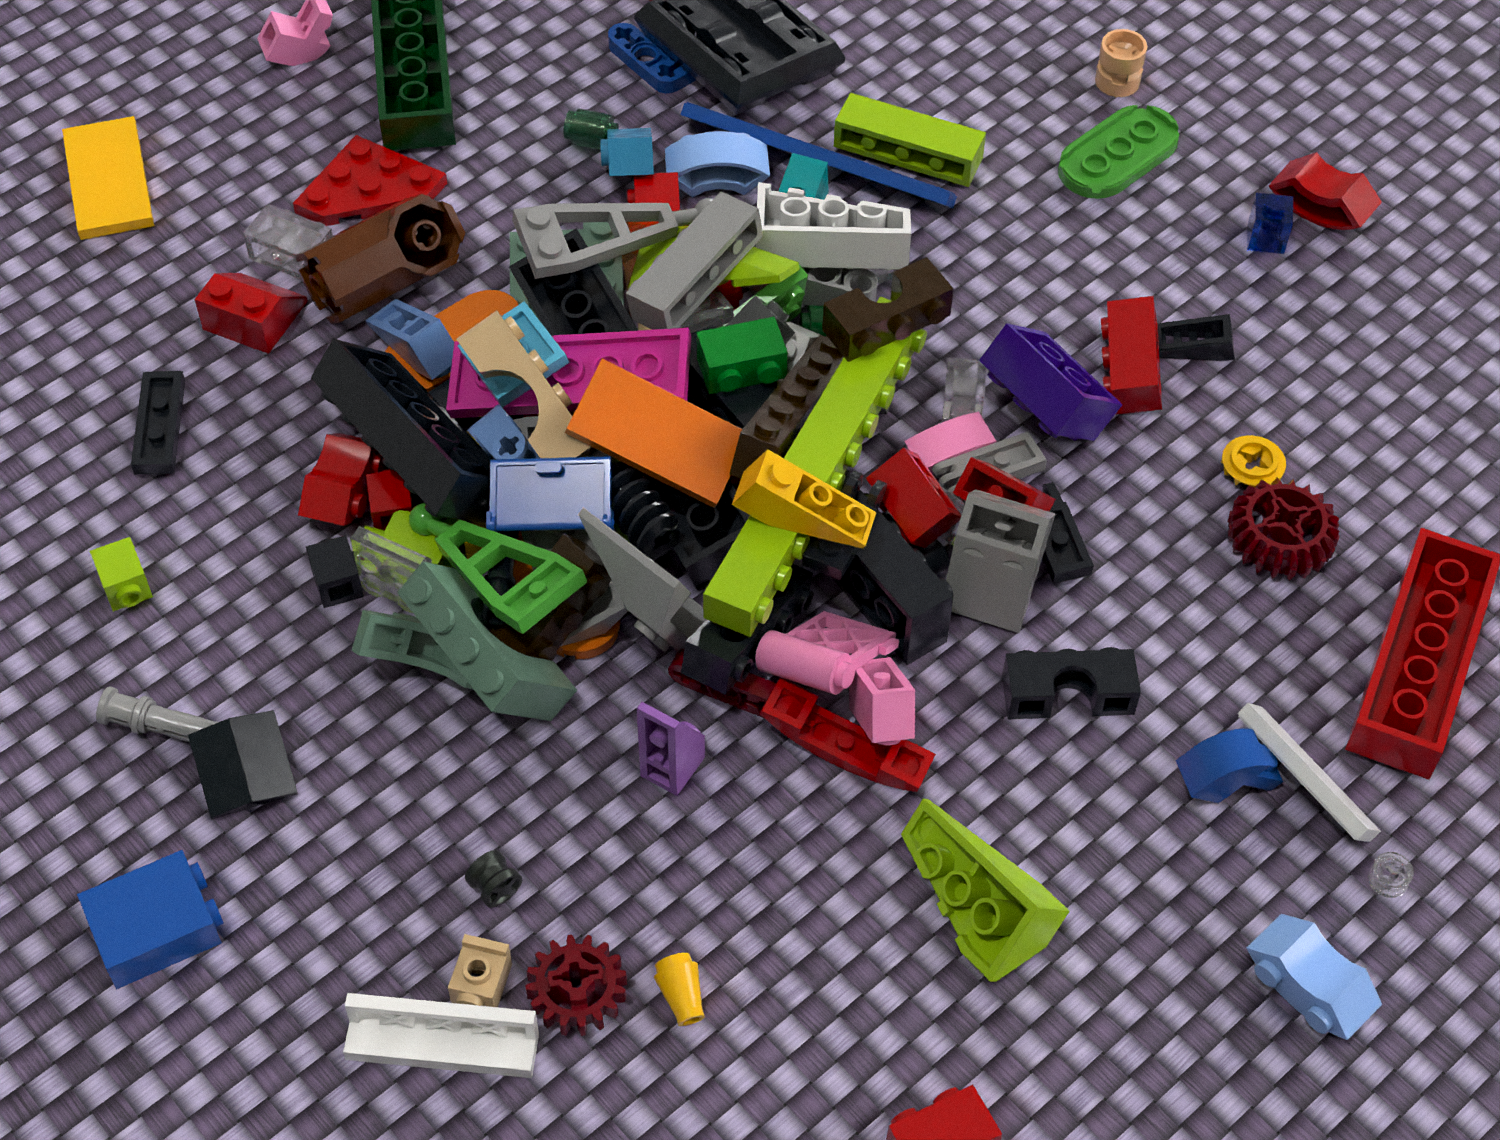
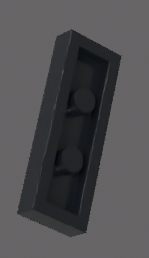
[131,371,185,475]

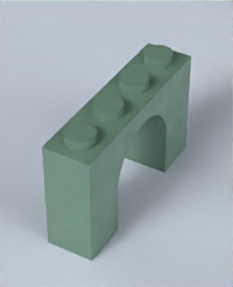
[397,561,577,721]

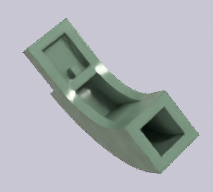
[351,610,473,689]

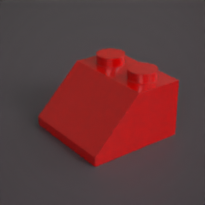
[194,273,308,354]

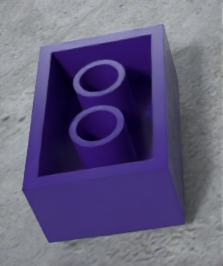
[979,323,1123,441]

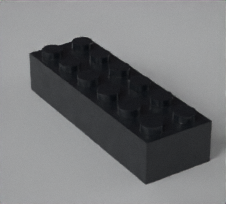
[311,338,493,525]

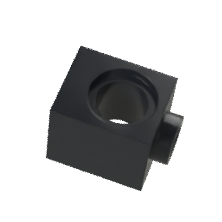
[305,535,364,608]

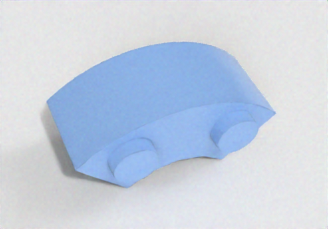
[665,131,770,197]
[1246,914,1382,1040]

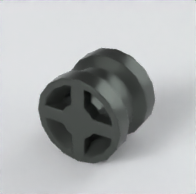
[465,850,523,908]

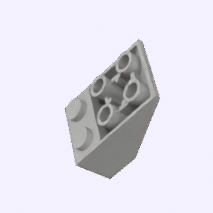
[946,489,1055,633]

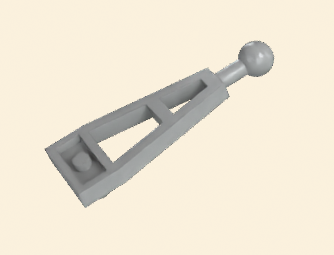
[512,198,713,279]

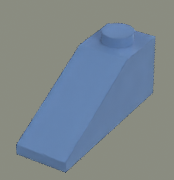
[365,299,454,380]

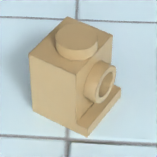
[448,934,512,1007]

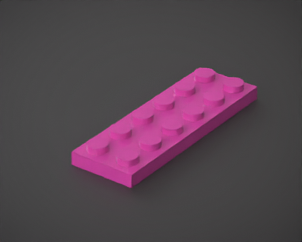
[446,328,692,418]

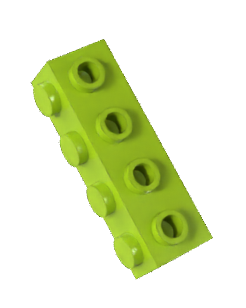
[833,93,986,187]

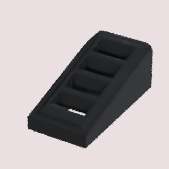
[1158,314,1235,361]

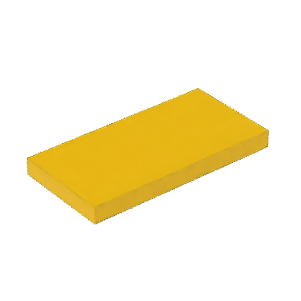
[62,116,155,240]

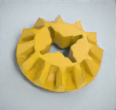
[1221,435,1286,488]

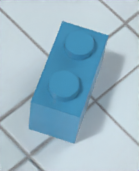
[600,128,654,176]

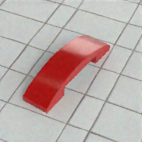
[760,677,936,792]

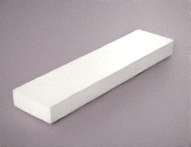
[1237,703,1381,842]

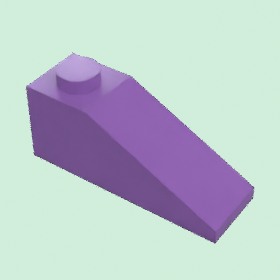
[637,701,705,796]

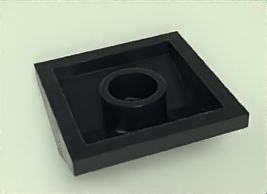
[188,710,298,820]

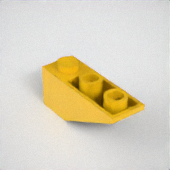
[732,449,876,548]

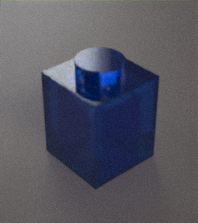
[1247,193,1293,254]

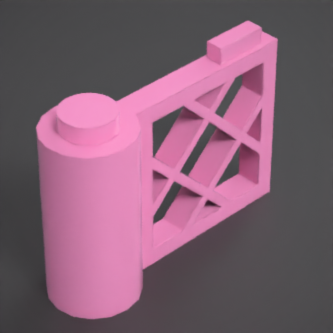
[755,611,899,695]

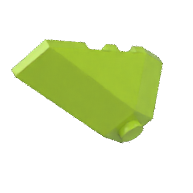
[629,226,800,287]
[901,798,1070,982]

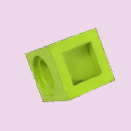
[90,537,153,612]

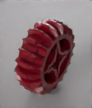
[1227,477,1340,581]

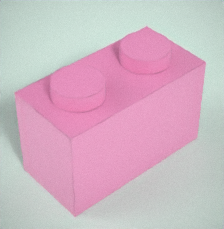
[849,657,915,745]

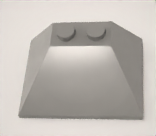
[578,508,706,652]

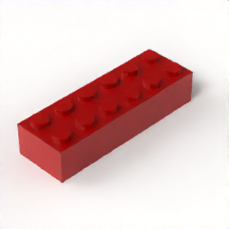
[1345,528,1500,780]

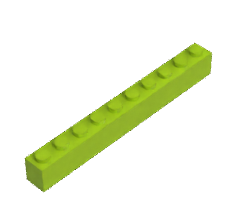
[703,296,927,637]

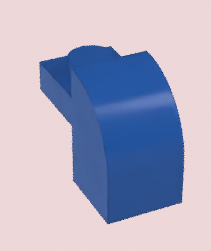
[1175,729,1283,803]

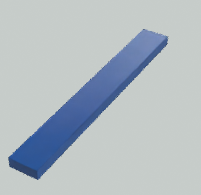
[680,102,957,208]

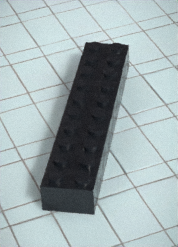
[509,228,750,588]
[687,324,954,665]

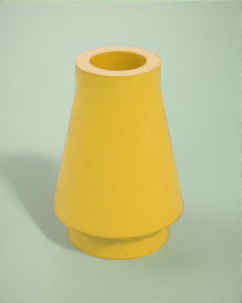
[654,953,705,1026]

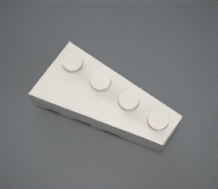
[756,182,911,270]

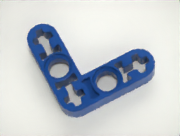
[608,23,696,94]

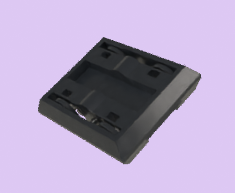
[634,0,845,115]

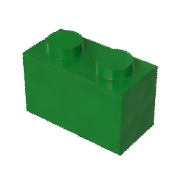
[696,316,788,394]

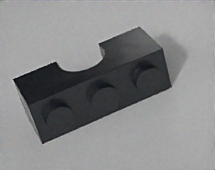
[1002,647,1141,720]

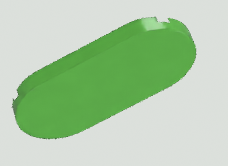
[1058,105,1179,199]

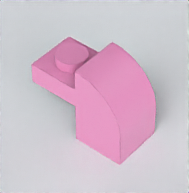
[257,0,333,66]

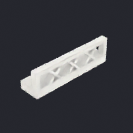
[343,993,539,1078]

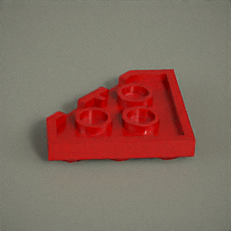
[293,135,448,226]

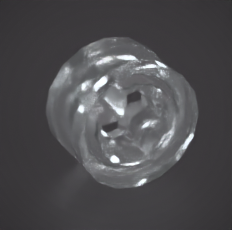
[1368,852,1414,898]

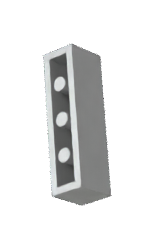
[626,192,763,330]

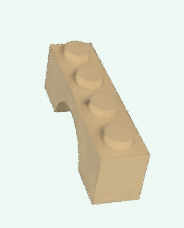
[456,310,596,474]

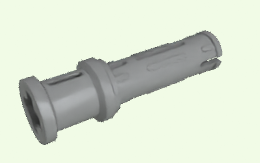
[96,686,218,742]

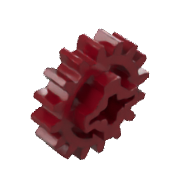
[525,934,627,1036]

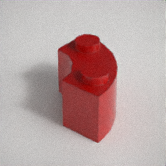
[1269,152,1382,230]
[298,433,386,526]

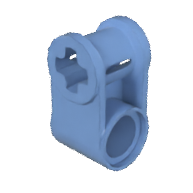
[467,404,540,459]

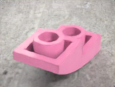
[904,412,997,474]

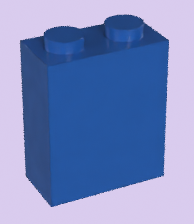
[77,850,224,990]

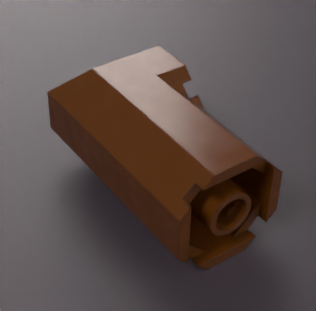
[295,194,465,324]

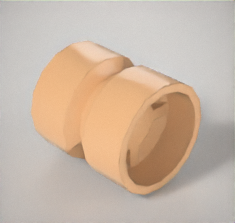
[1095,29,1148,97]

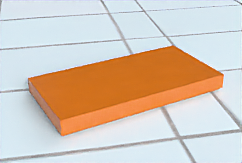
[565,358,743,508]

